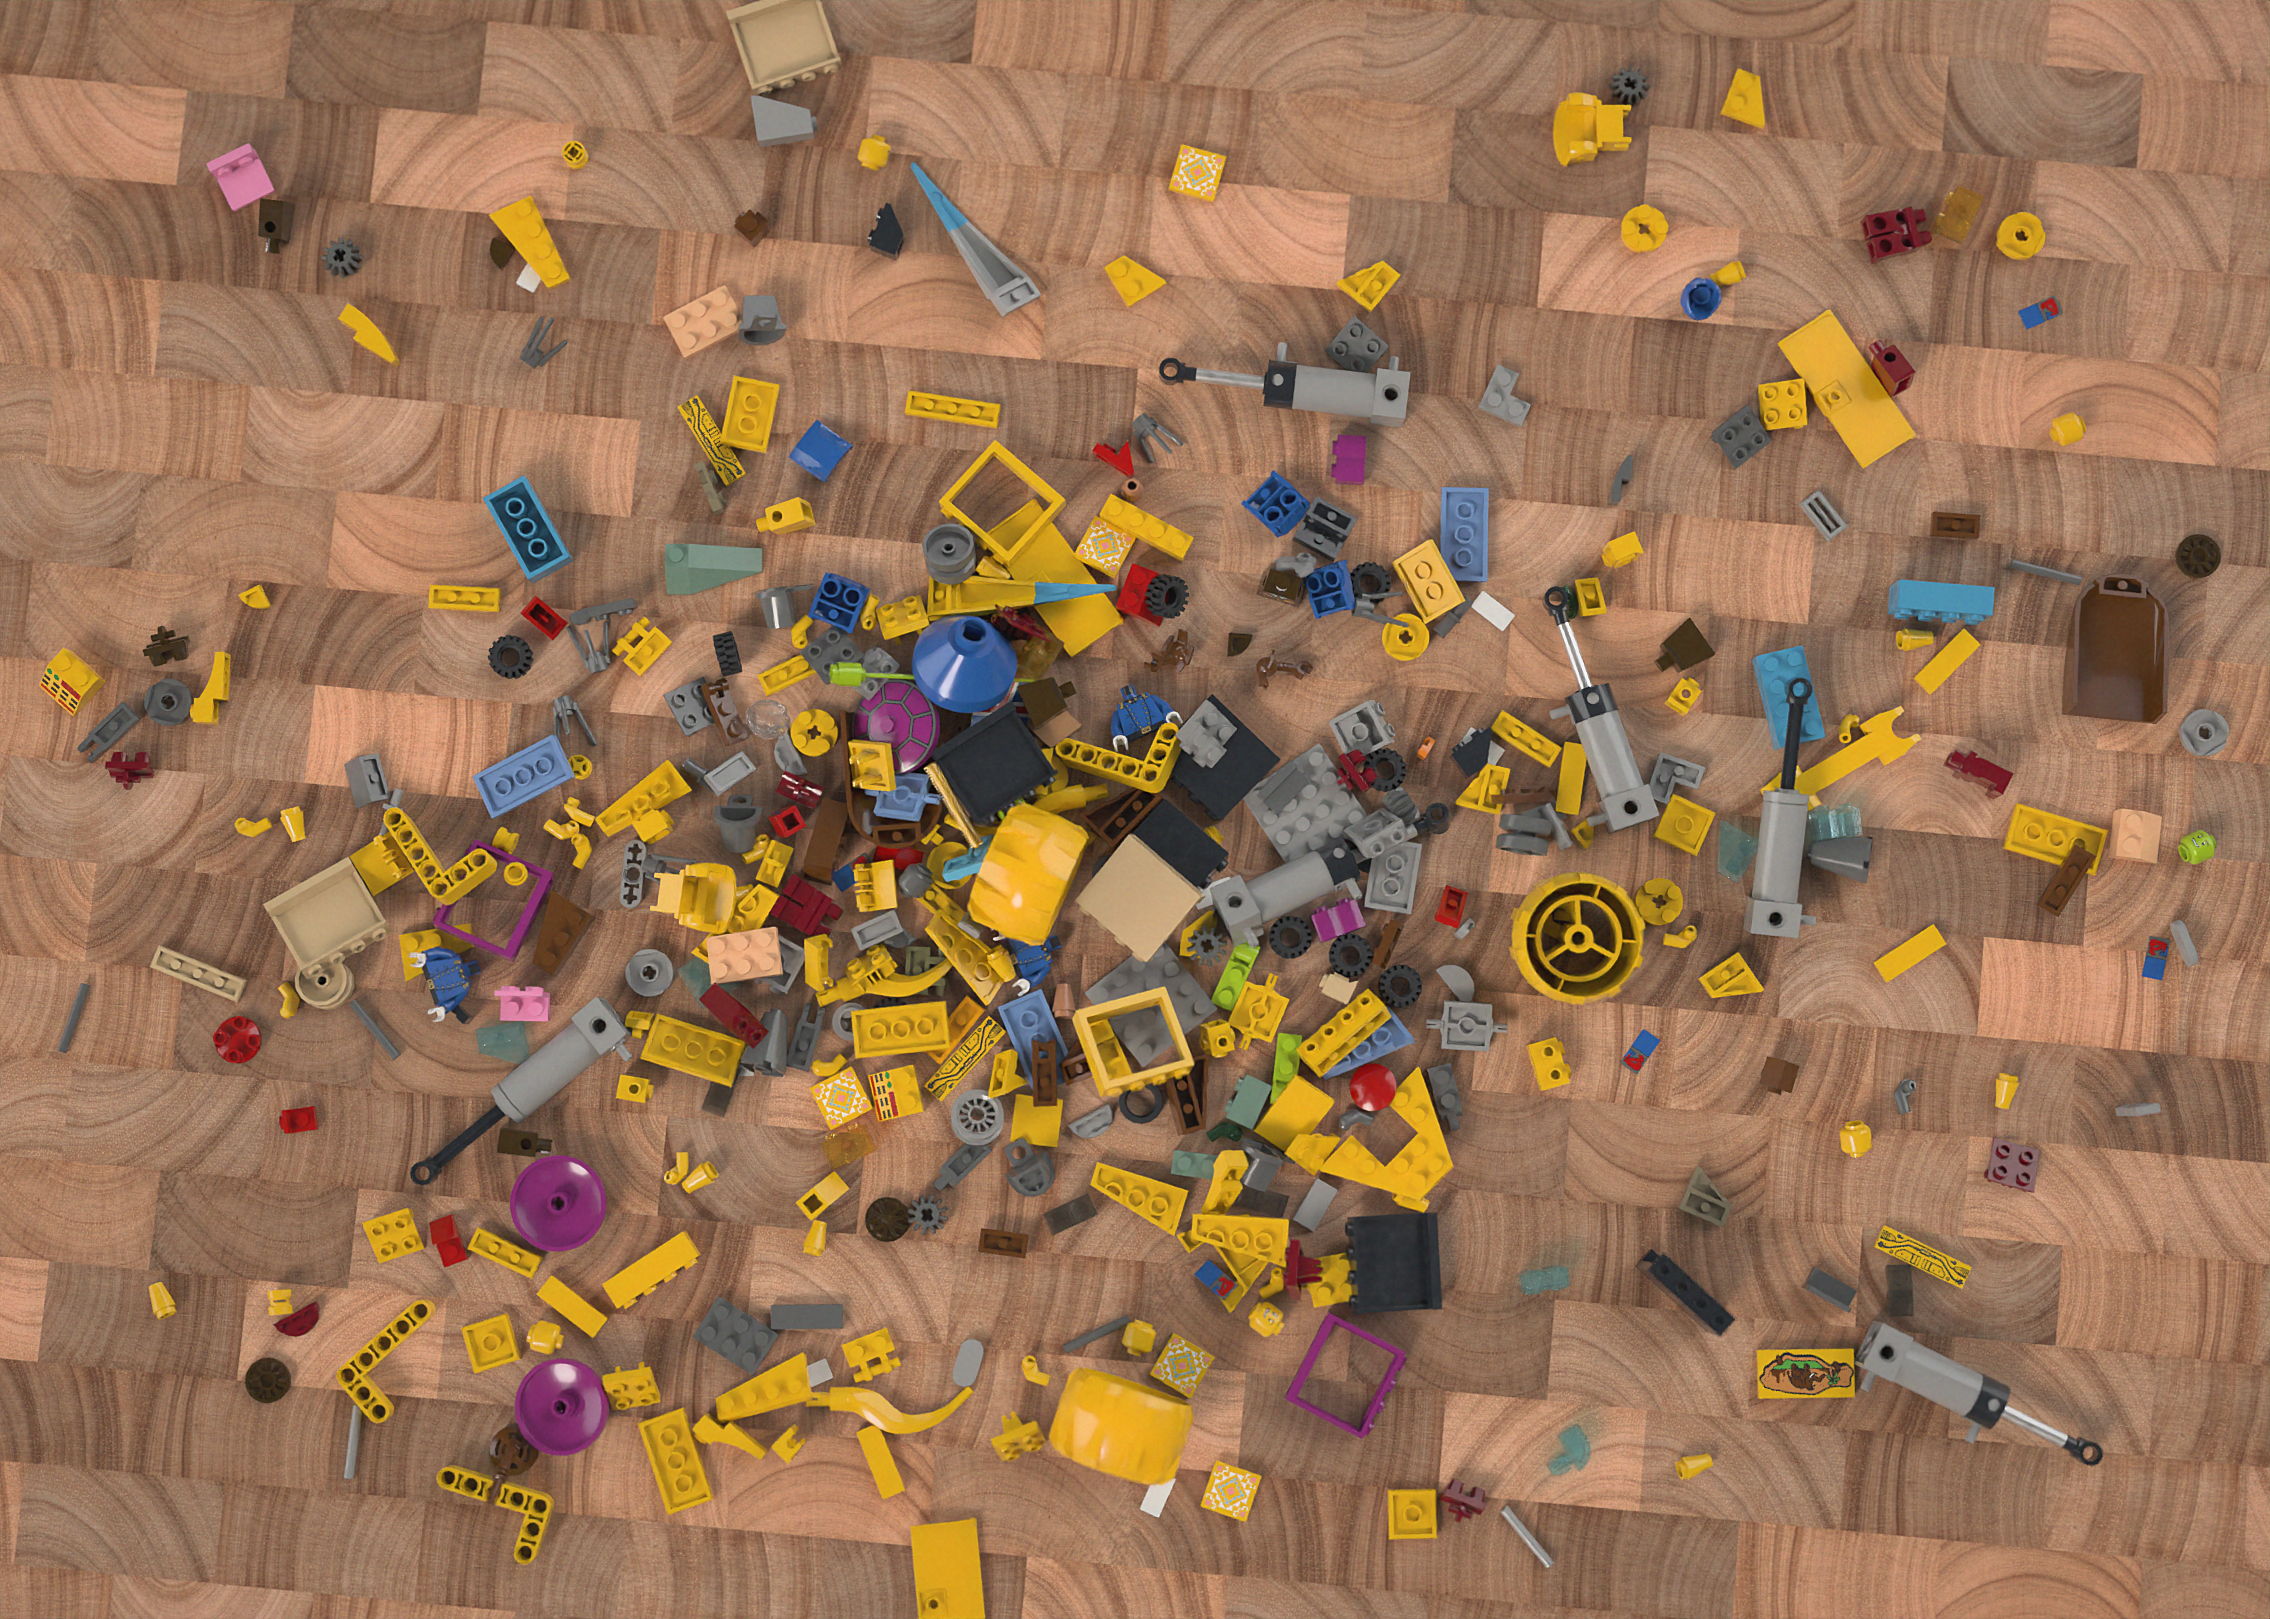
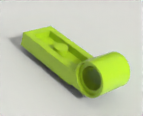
[1211,941,1260,1012]
[1270,1033,1302,1104]

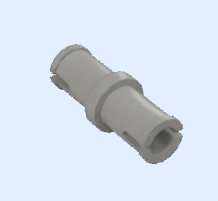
[1537,803,1574,851]

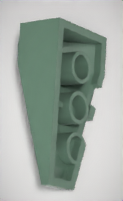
[665,544,763,595]

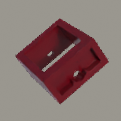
[699,982,769,1049]

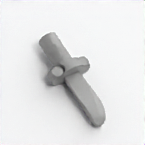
[379,788,404,836]

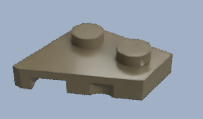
[694,461,726,516]
[1678,1166,1732,1228]

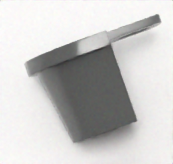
[737,296,786,346]
[754,584,814,629]
[714,795,763,853]
[1005,1138,1055,1197]
[1240,1138,1295,1192]

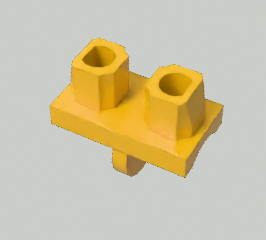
[756,840,794,888]

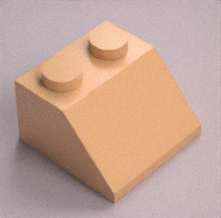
[2109,808,2162,864]

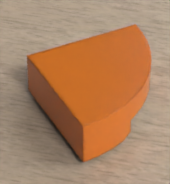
[1416,736,1436,760]

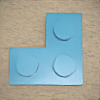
[942,834,994,882]

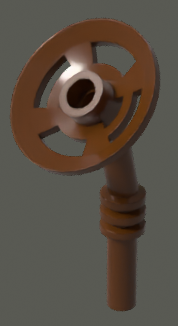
[486,1426,538,1506]

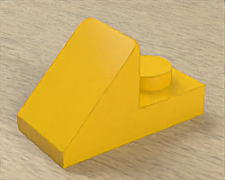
[1575,577,1607,617]
[988,1049,1027,1099]

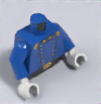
[1110,684,1183,752]
[991,928,1062,996]
[409,947,481,1022]

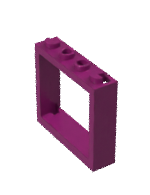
[433,839,555,963]
[1284,1311,1407,1439]

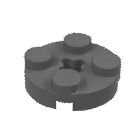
[144,679,194,727]

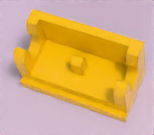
[804,934,834,992]
[771,1424,806,1464]

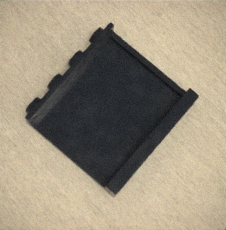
[1158,694,1280,822]
[930,701,1058,827]
[1101,798,1229,890]
[1345,1212,1442,1314]
[1635,1249,1736,1337]

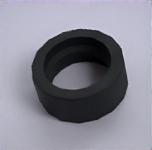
[1118,1083,1164,1124]

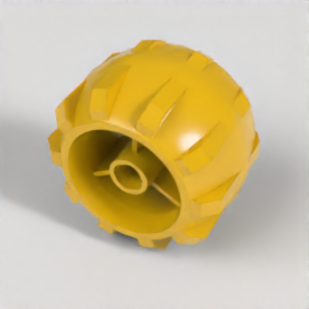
[968,802,1089,946]
[1508,872,1646,1005]
[1049,1367,1194,1486]

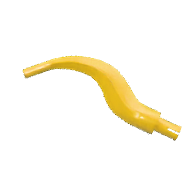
[944,783,1108,837]
[815,957,953,1007]
[806,1386,974,1434]

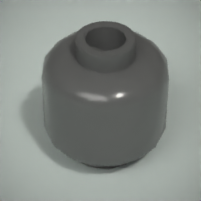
[898,863,933,899]

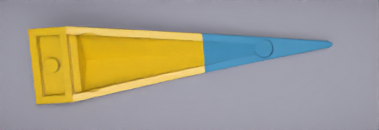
[927,576,1117,621]

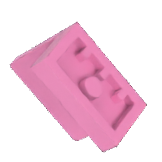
[206,143,275,211]
[494,986,550,1022]

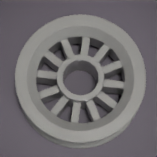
[951,1089,1004,1145]

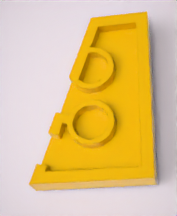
[399,923,474,982]

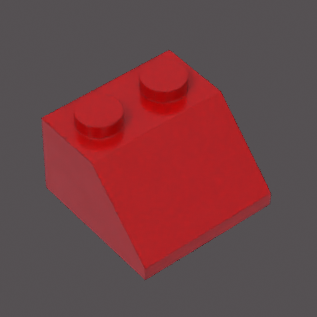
[1116,563,1170,627]

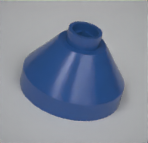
[912,615,1017,713]

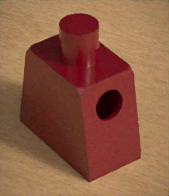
[1869,340,1915,398]

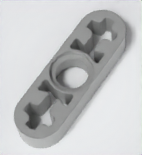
[620,840,648,909]

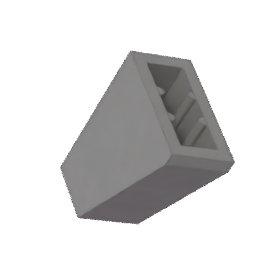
[751,95,818,147]

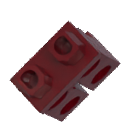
[1860,206,1932,264]
[1943,750,2013,799]
[770,874,844,938]

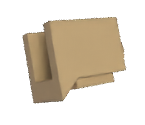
[1319,972,1359,1005]

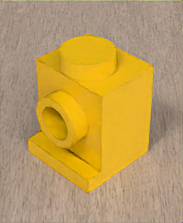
[1664,677,1702,716]

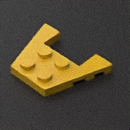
[1176,1213,1269,1313]

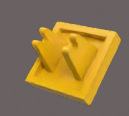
[876,595,930,645]
[848,740,896,792]
[602,1362,661,1411]
[991,1411,1047,1461]

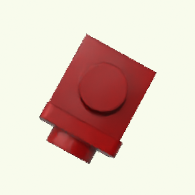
[279,1106,318,1134]

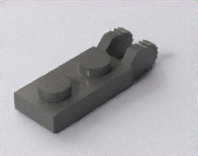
[570,598,638,625]
[77,702,141,763]
[787,1002,826,1072]

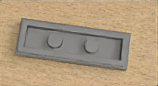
[2115,1103,2161,1116]

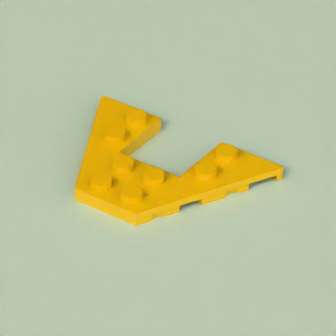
[1319,1067,1454,1201]

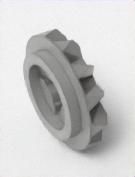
[832,1003,865,1041]

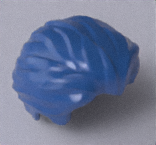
[1680,277,1721,321]

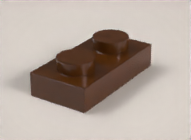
[1930,512,1980,540]
[1372,919,1404,969]
[978,1228,1029,1258]

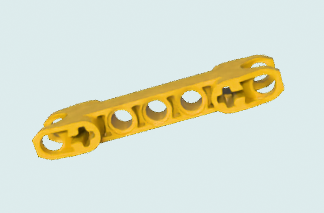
[1760,706,1921,812]

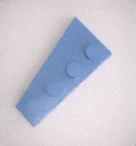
[1322,1006,1415,1080]

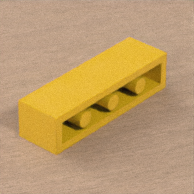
[1100,494,1194,562]
[602,1231,701,1309]

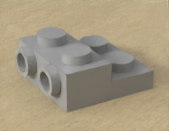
[851,645,901,701]
[1175,700,1237,768]
[1328,700,1395,756]
[1343,807,1408,859]
[752,935,805,996]

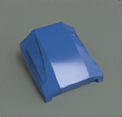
[788,420,853,483]
[1241,470,1310,538]
[1305,560,1356,619]
[808,572,870,634]

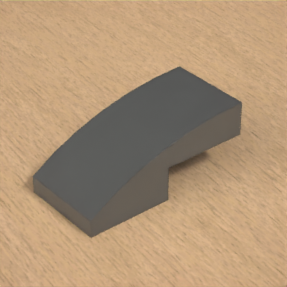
[1608,456,1633,506]

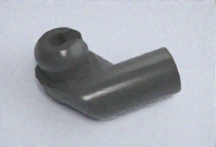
[1893,1079,1916,1114]
[1338,1109,1374,1130]

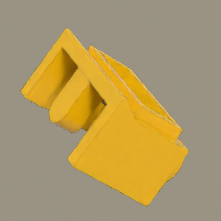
[1601,531,1644,569]
[631,809,674,845]

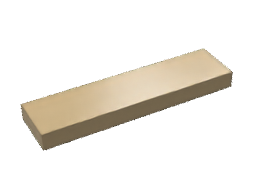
[150,945,248,1002]

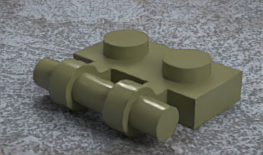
[905,946,948,996]

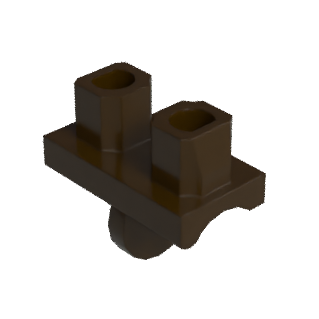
[143,625,190,667]

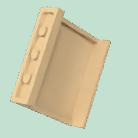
[726,0,842,96]
[1075,834,1205,963]
[263,857,392,980]

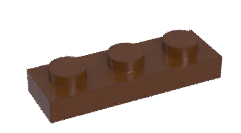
[2036,844,2096,917]

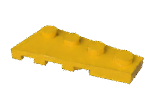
[489,195,571,290]
[595,760,692,837]
[691,884,780,964]
[925,909,1004,1005]
[1090,1162,1188,1236]
[1191,1213,1289,1268]
[715,1352,812,1424]

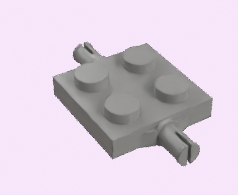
[1426,1000,1508,1051]

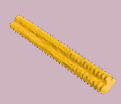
[924,762,983,848]

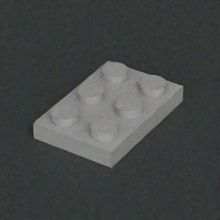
[1364,842,1422,915]

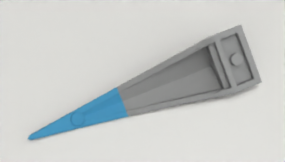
[911,162,1041,317]

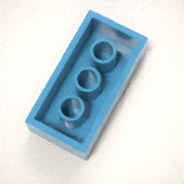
[483,476,574,584]
[1888,580,1995,625]
[1752,645,1826,751]

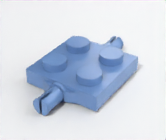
[865,773,941,821]

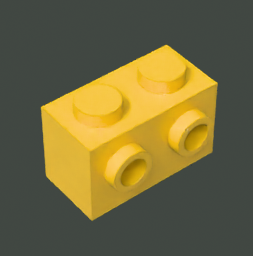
[1526,1037,1572,1091]

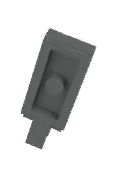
[1427,1063,1462,1131]
[933,1143,992,1191]

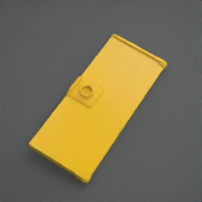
[1777,309,1916,469]
[987,498,1125,658]
[910,1517,985,1619]

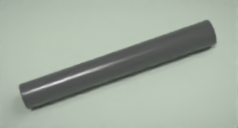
[2010,559,2082,585]
[57,983,91,1053]
[349,999,401,1060]
[1063,1314,1131,1354]

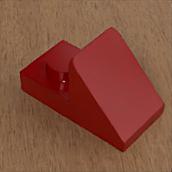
[1092,440,1134,479]
[1434,885,1468,929]
[429,1214,468,1268]

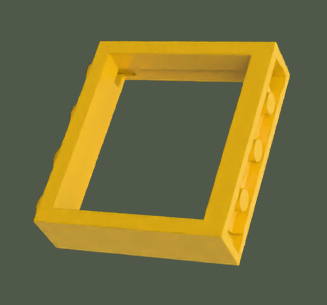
[939,440,1066,567]
[1072,986,1194,1097]

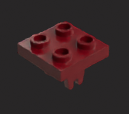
[1283,1239,1323,1300]

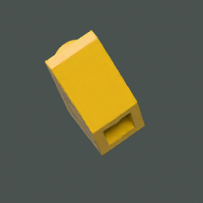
[1179,911,1218,958]
[796,1171,850,1221]

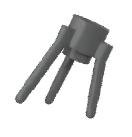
[520,317,567,369]
[1131,413,1183,463]
[1351,591,1409,627]
[566,622,611,674]
[552,696,597,746]
[642,853,697,885]

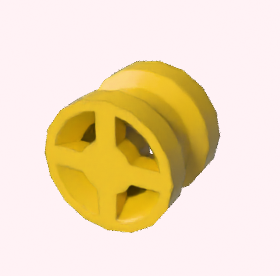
[568,755,593,780]
[492,827,520,854]

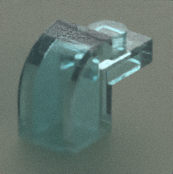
[1546,1423,1590,1476]

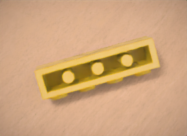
[1296,989,1392,1078]

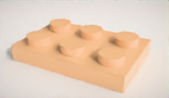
[663,285,742,360]
[706,927,783,985]

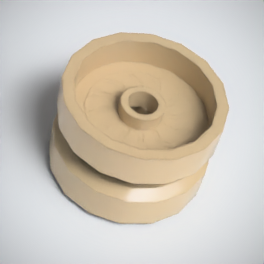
[295,962,355,1010]

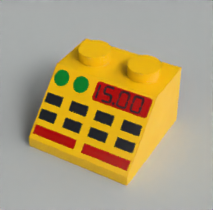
[39,647,106,717]
[868,1065,925,1122]

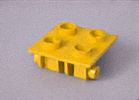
[1758,378,1808,431]
[349,831,414,896]
[853,860,898,912]
[844,942,898,994]
[362,1208,425,1264]

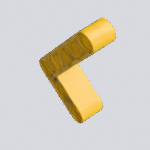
[1055,722,1182,793]
[383,807,497,905]
[336,1299,436,1423]
[437,1465,554,1564]

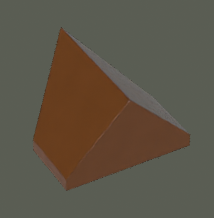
[1059,1038,1093,1086]

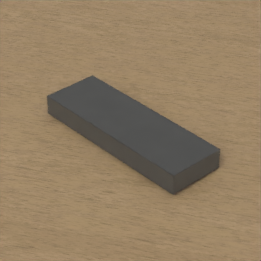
[771,1304,843,1329]

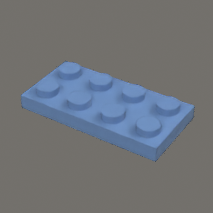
[1440,487,1489,583]
[473,734,575,819]
[997,989,1068,1090]

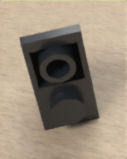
[867,203,905,261]
[1450,727,1492,779]

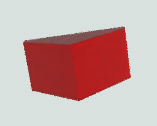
[520,595,568,641]
[872,845,924,871]

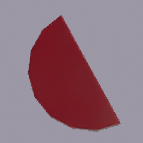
[273,1301,320,1337]

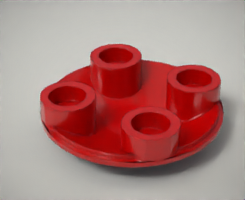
[213,1016,262,1064]
[1349,1063,1397,1111]

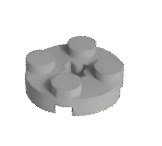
[2178,709,2229,757]
[625,949,674,997]

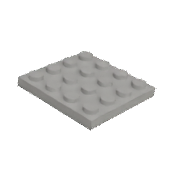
[1243,744,1367,864]
[1085,942,1218,1068]

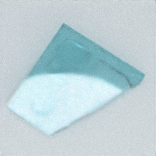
[1717,820,1758,884]
[677,957,741,1010]
[476,1021,530,1065]

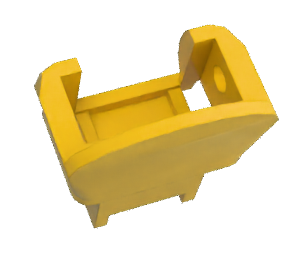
[1553,92,1631,167]
[650,863,737,935]

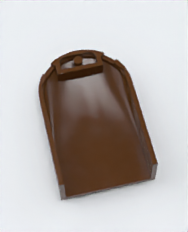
[2062,574,2169,724]
[840,704,943,849]

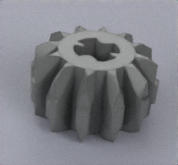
[1609,66,1650,105]
[321,238,363,279]
[1383,787,1420,827]
[1187,926,1227,967]
[908,1194,948,1235]

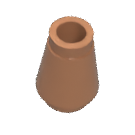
[1120,478,1144,502]
[1052,984,1076,1020]

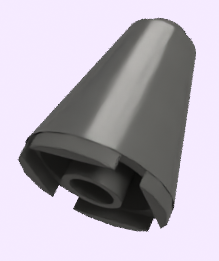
[1806,836,1873,883]
[739,1009,788,1077]

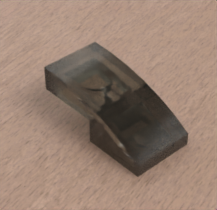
[701,1069,741,1118]
[1233,1183,1289,1218]
[1042,1193,1098,1236]
[1885,1264,1914,1317]

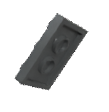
[693,1296,780,1376]

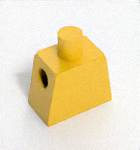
[756,497,816,535]

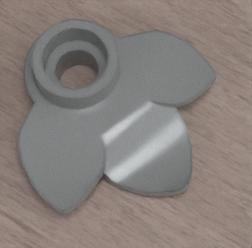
[1275,553,1316,578]

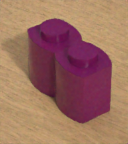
[1331,435,1366,485]
[1310,897,1366,943]

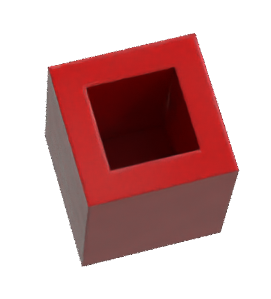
[768,805,806,838]

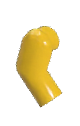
[860,594,880,630]
[791,614,814,649]
[1838,714,1859,743]
[543,819,579,840]
[571,833,592,870]
[741,834,770,865]
[1663,925,1697,948]
[278,982,300,1019]
[811,1053,848,1076]
[1258,1267,1284,1300]

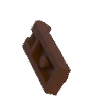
[702,678,749,747]
[1032,1039,1057,1107]

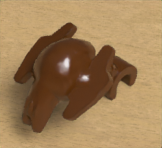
[1144,629,1194,672]
[1256,650,1313,690]

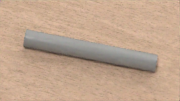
[344,1405,362,1479]
[1500,1506,1554,1568]

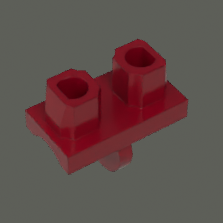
[1336,749,1379,792]
[105,752,154,790]
[775,771,824,809]
[1440,1479,1487,1523]

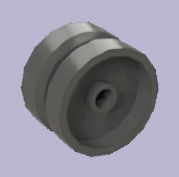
[922,523,977,585]
[1495,814,1552,856]

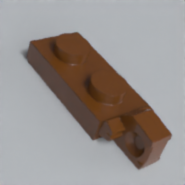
[1491,786,1557,804]

